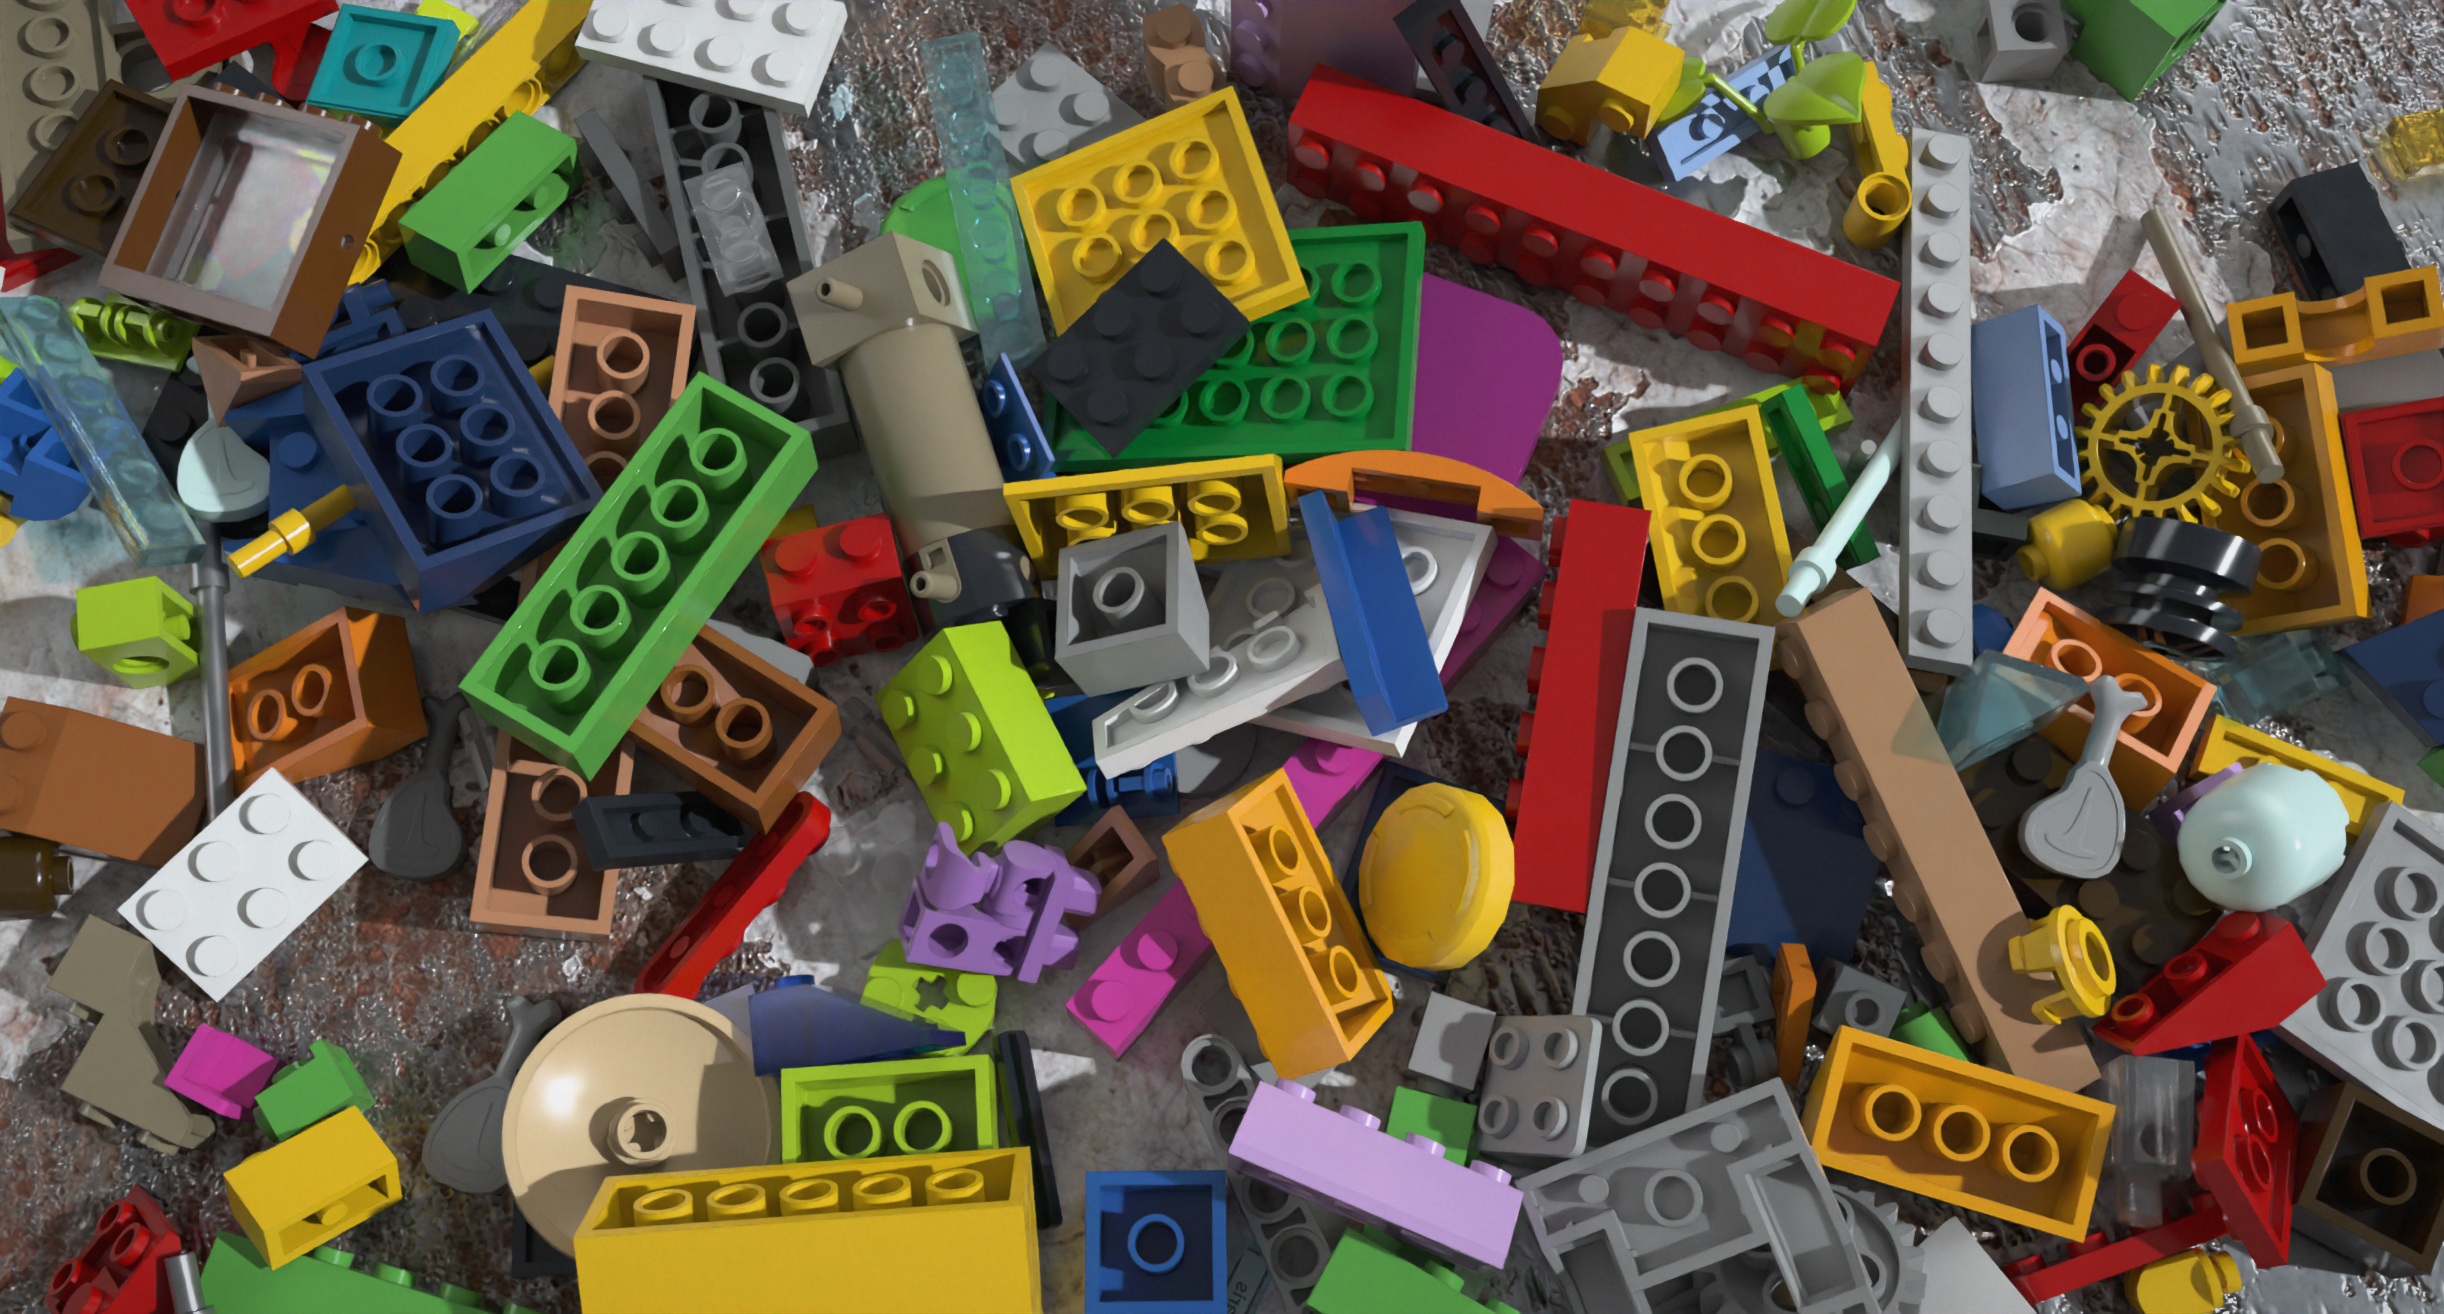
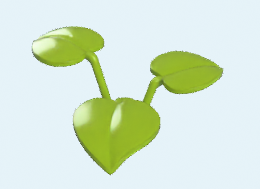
[1615,0,1866,160]

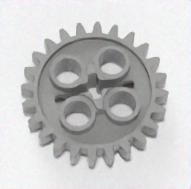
[1693,1172,1927,1314]

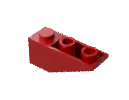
[2066,269,2183,427]
[2091,911,2328,1057]

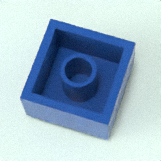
[1085,1170,1227,1314]

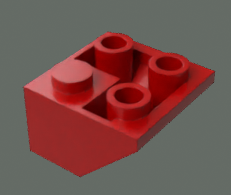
[44,1183,182,1314]

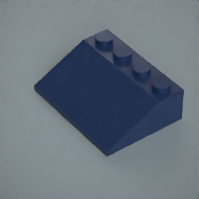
[301,308,605,615]
[1583,747,1880,978]

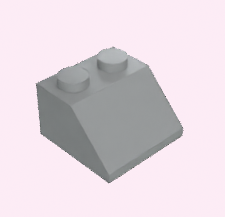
[1055,520,1209,697]

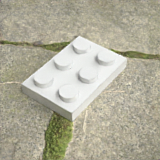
[117,767,370,1002]

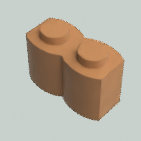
[1142,3,1227,113]

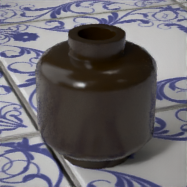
[0,836,74,922]

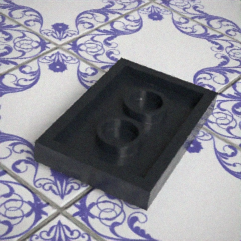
[1027,238,1252,459]

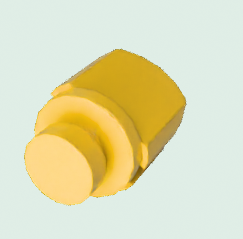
[2123,1247,2242,1314]

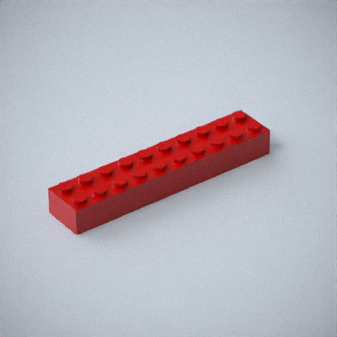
[1287,62,1901,399]

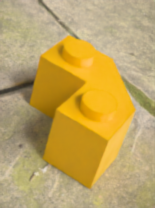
[1535,26,1686,147]

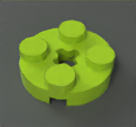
[862,936,998,1060]

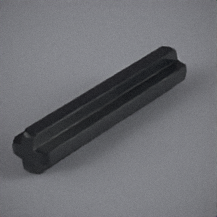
[992,1030,1063,1232]

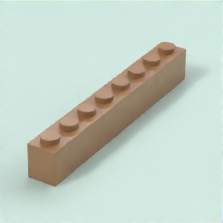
[1771,586,2102,1093]

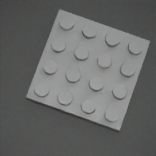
[2269,801,2444,1130]

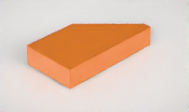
[1769,943,1817,1084]

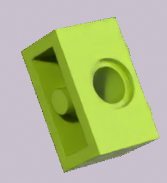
[70,575,200,690]

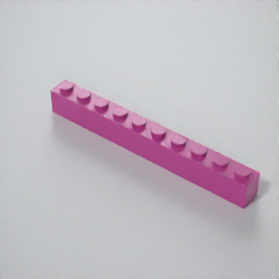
[1064,535,1548,1062]

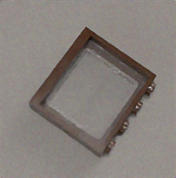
[95,82,403,360]

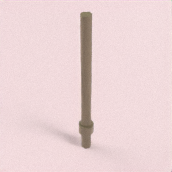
[2140,209,2285,484]

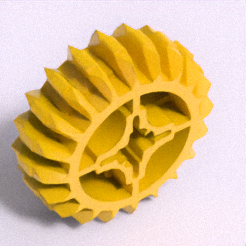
[2073,364,2251,525]

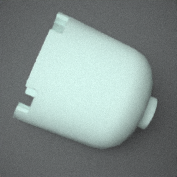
[2177,762,2350,912]

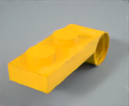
[1843,61,1912,249]

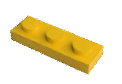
[2188,714,2405,846]

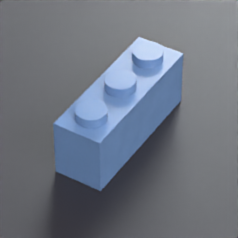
[1971,304,2082,514]

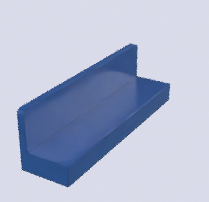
[1297,489,1448,737]

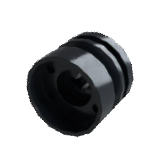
[2095,516,2263,663]

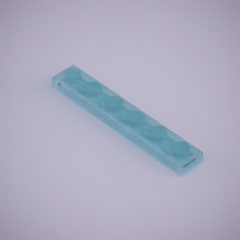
[919,31,1047,375]
[0,295,206,569]

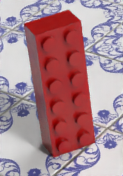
[1504,498,1652,916]

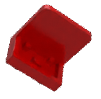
[761,512,919,668]

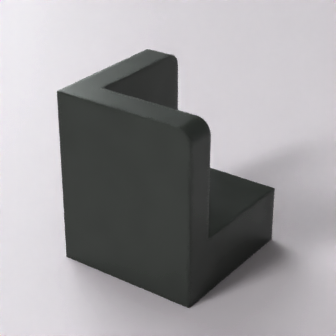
[1972,463,2028,562]

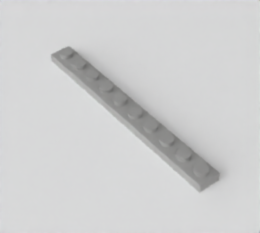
[1899,127,1973,677]

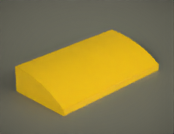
[1628,404,1793,671]

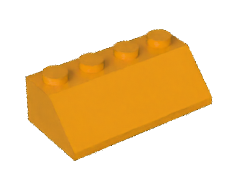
[2183,362,2374,637]
[1161,767,1399,1080]
[1800,1025,2116,1243]

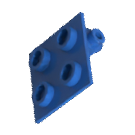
[977,353,1057,483]
[1045,687,1181,827]

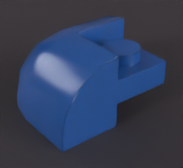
[0,367,120,521]

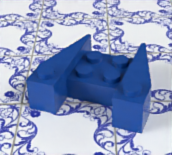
[222,382,479,611]

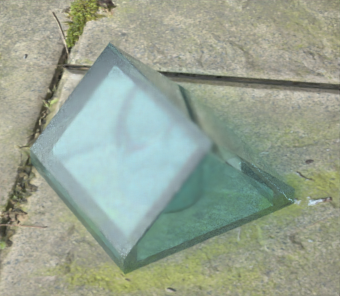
[1936,649,2091,773]

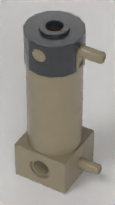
[786,231,1046,642]

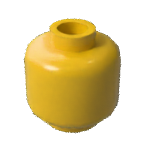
[2016,498,2119,592]

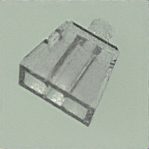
[2079,1054,2195,1227]

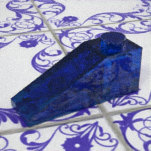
[748,974,966,1078]

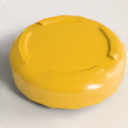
[1359,782,1515,972]

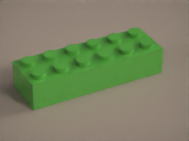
[458,371,819,782]

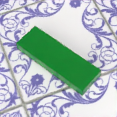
[1760,383,1881,571]

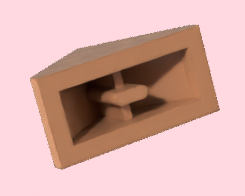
[192,335,302,428]
[1063,805,1160,932]

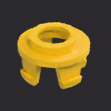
[2008,905,2116,1025]

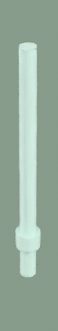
[1775,415,1901,618]

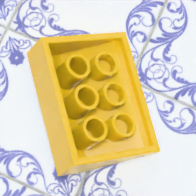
[1003,454,1293,582]

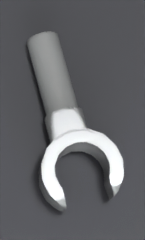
[1833,440,1877,490]

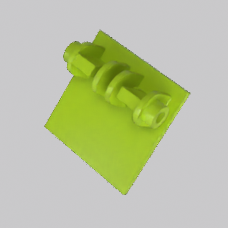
[67,257,226,373]

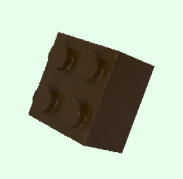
[2291,1081,2444,1279]

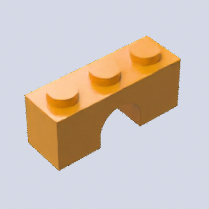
[2226,264,2444,378]

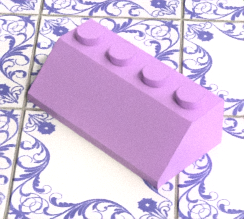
[1227,1078,1524,1278]

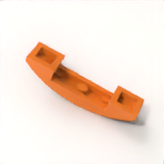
[1283,450,1544,541]

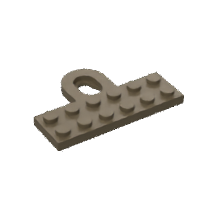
[0,0,247,254]

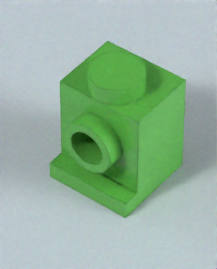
[253,1039,376,1143]

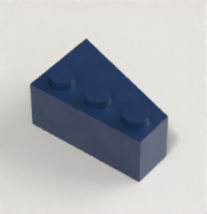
[2333,609,2444,747]

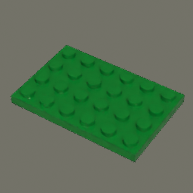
[1042,221,1426,472]

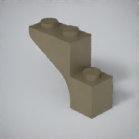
[46,914,216,1156]

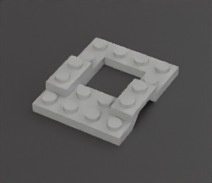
[1515,1077,1883,1314]

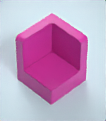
[163,1023,289,1124]

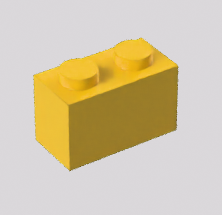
[223,1105,403,1271]

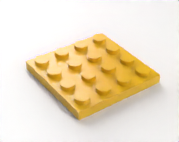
[1009,85,1310,337]

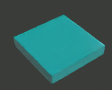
[305,3,461,128]

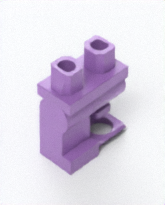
[898,822,1102,984]

